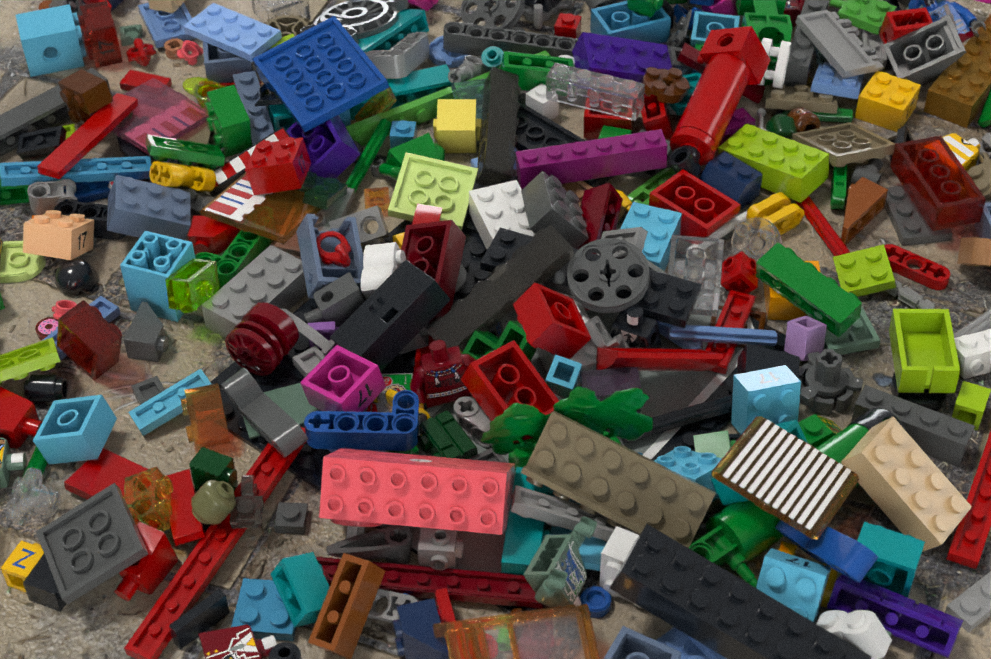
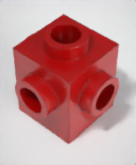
[720,251,758,294]

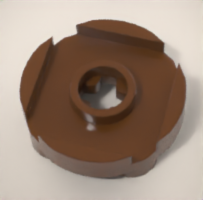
[641,67,690,103]

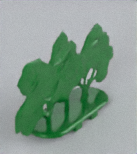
[480,386,653,470]

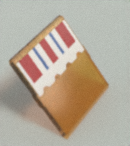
[199,172,331,244]

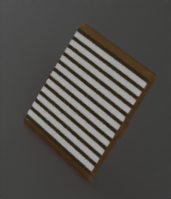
[711,416,859,539]

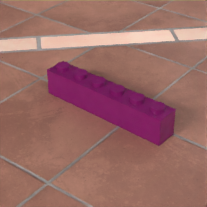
[516,129,667,189]

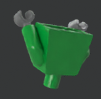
[370,133,445,181]

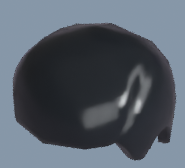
[55,258,98,296]

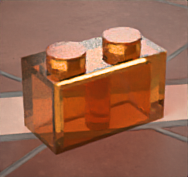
[181,383,230,450]

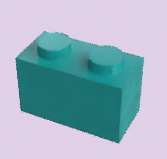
[270,552,330,628]

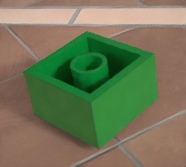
[204,85,252,157]

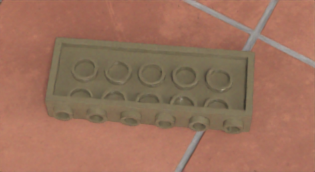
[521,411,716,548]

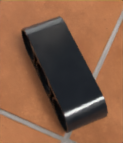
[54,201,127,240]

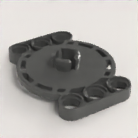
[300,0,409,44]

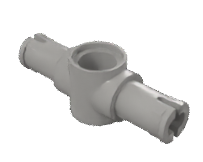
[448,55,491,84]

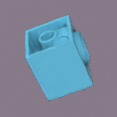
[16,4,87,77]
[120,231,201,322]

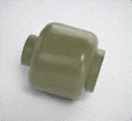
[191,480,236,525]

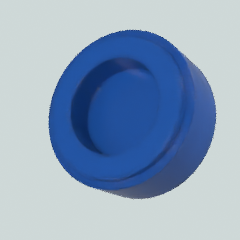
[580,586,611,618]

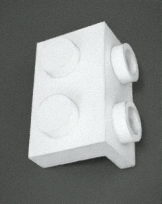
[954,329,991,379]

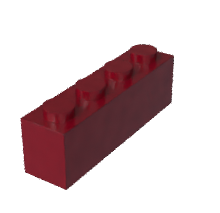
[578,183,623,254]

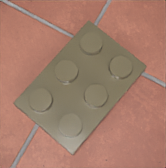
[765,83,838,114]

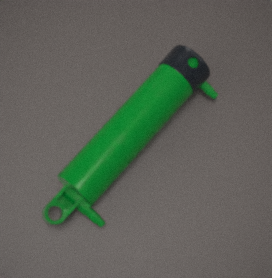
[689,408,907,588]

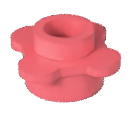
[176,40,203,65]
[52,300,78,322]

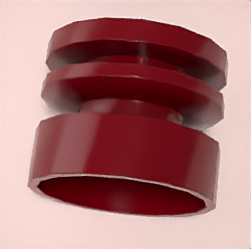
[225,302,299,376]

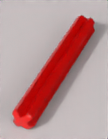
[794,196,850,256]

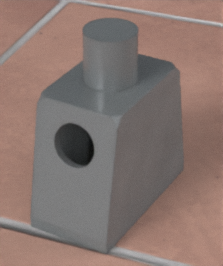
[303,272,364,327]

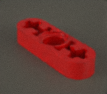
[884,244,950,290]

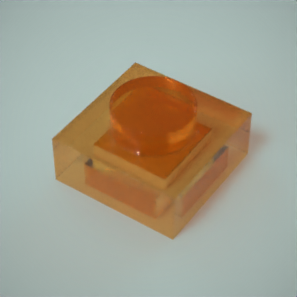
[364,187,390,211]

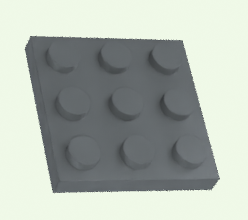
[36,483,149,604]

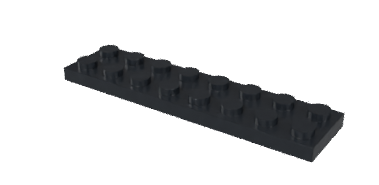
[480,227,702,328]

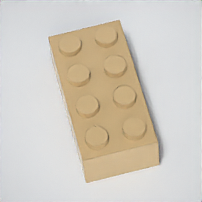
[841,417,972,552]

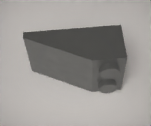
[883,16,966,87]

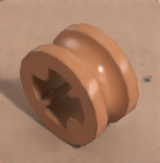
[164,38,183,59]

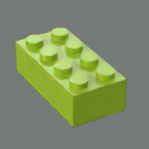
[718,124,829,203]

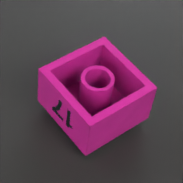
[300,345,386,412]

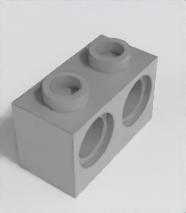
[329,206,390,247]

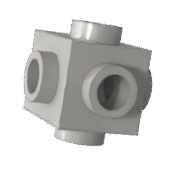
[417,527,464,570]

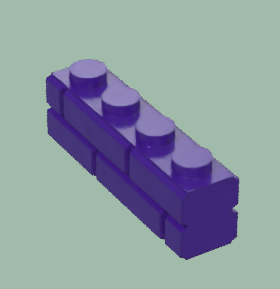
[827,574,964,658]

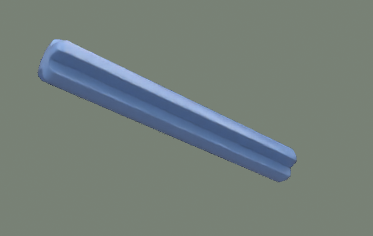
[669,325,777,346]

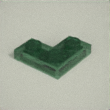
[295,171,348,209]

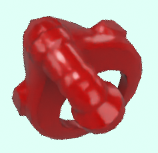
[126,38,156,66]
[316,231,351,267]

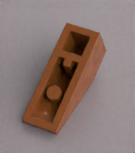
[841,177,888,245]

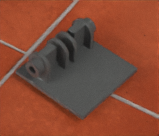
[666,10,692,49]

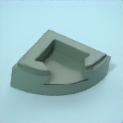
[119,24,143,46]

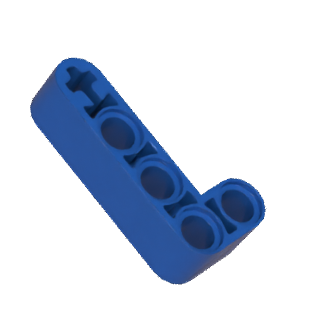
[304,390,419,451]
[775,503,878,583]

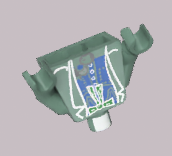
[524,516,597,612]

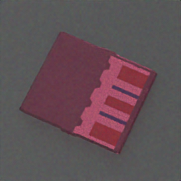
[89,77,208,155]

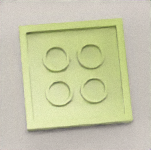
[388,152,478,231]

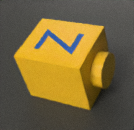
[1,540,44,592]

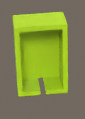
[889,309,960,393]

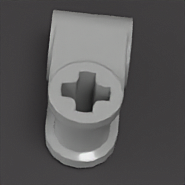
[27,179,78,215]
[454,396,491,448]

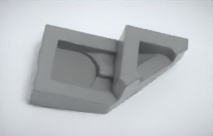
[585,315,630,348]

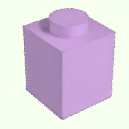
[784,315,827,361]

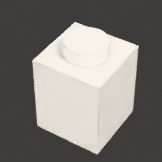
[526,83,559,120]

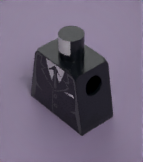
[609,306,662,348]

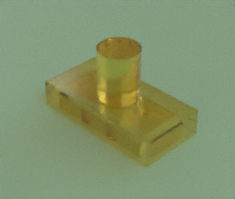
[354,86,397,122]

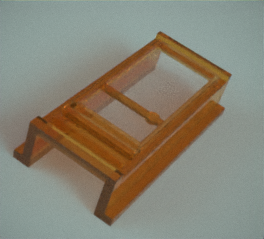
[433,604,600,659]

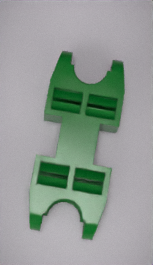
[736,0,792,48]

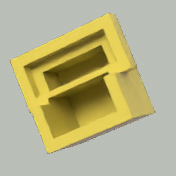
[433,99,482,153]

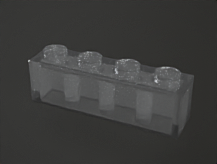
[546,63,645,121]

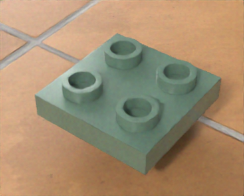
[809,306,881,355]

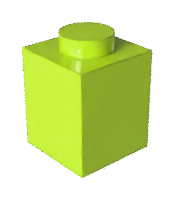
[952,381,991,431]

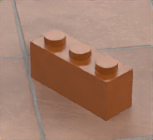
[308,553,385,659]

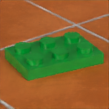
[145,134,225,169]

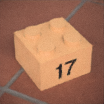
[23,210,94,260]

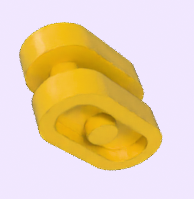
[746,192,804,240]

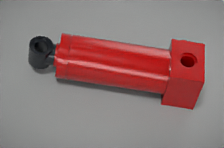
[668,26,770,177]

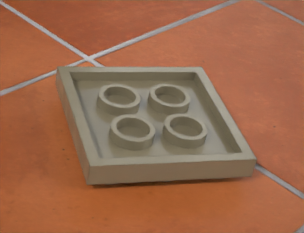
[792,122,897,167]

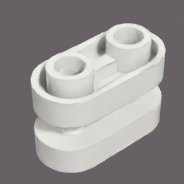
[757,38,791,89]

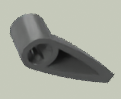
[326,526,412,564]

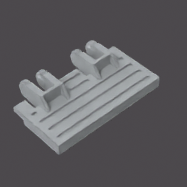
[796,10,884,78]

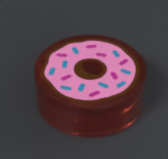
[35,317,63,340]

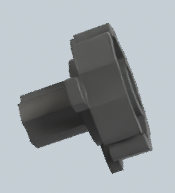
[799,349,863,415]

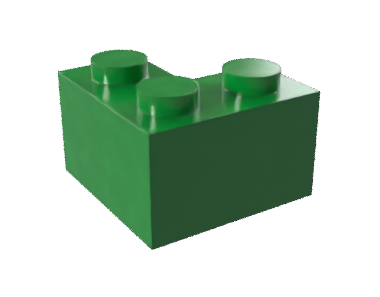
[463,320,538,361]

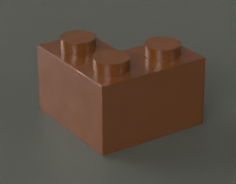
[58,69,113,125]

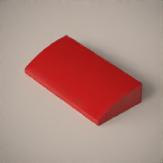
[596,347,723,371]

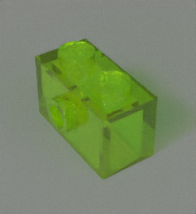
[165,258,220,313]

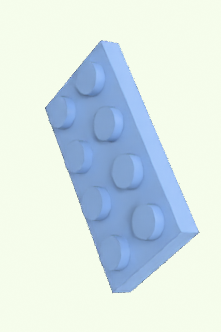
[183,3,282,62]

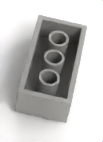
[201,245,307,338]

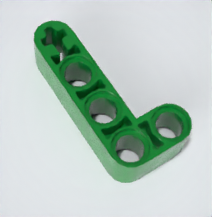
[195,209,276,291]

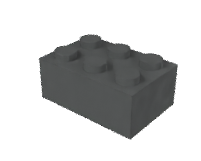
[521,171,589,249]

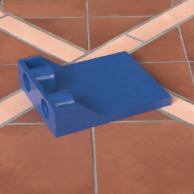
[252,16,389,133]

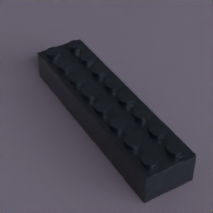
[610,524,871,659]

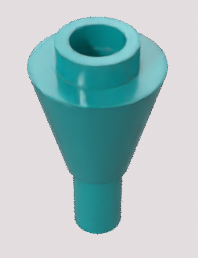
[481,46,503,70]

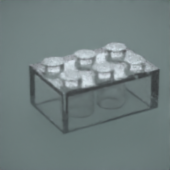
[668,235,724,317]

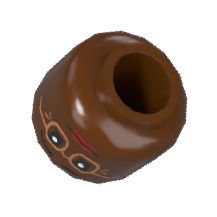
[787,107,820,133]

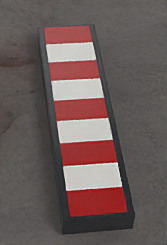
[210,127,290,197]

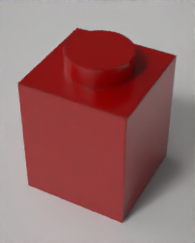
[554,13,582,39]

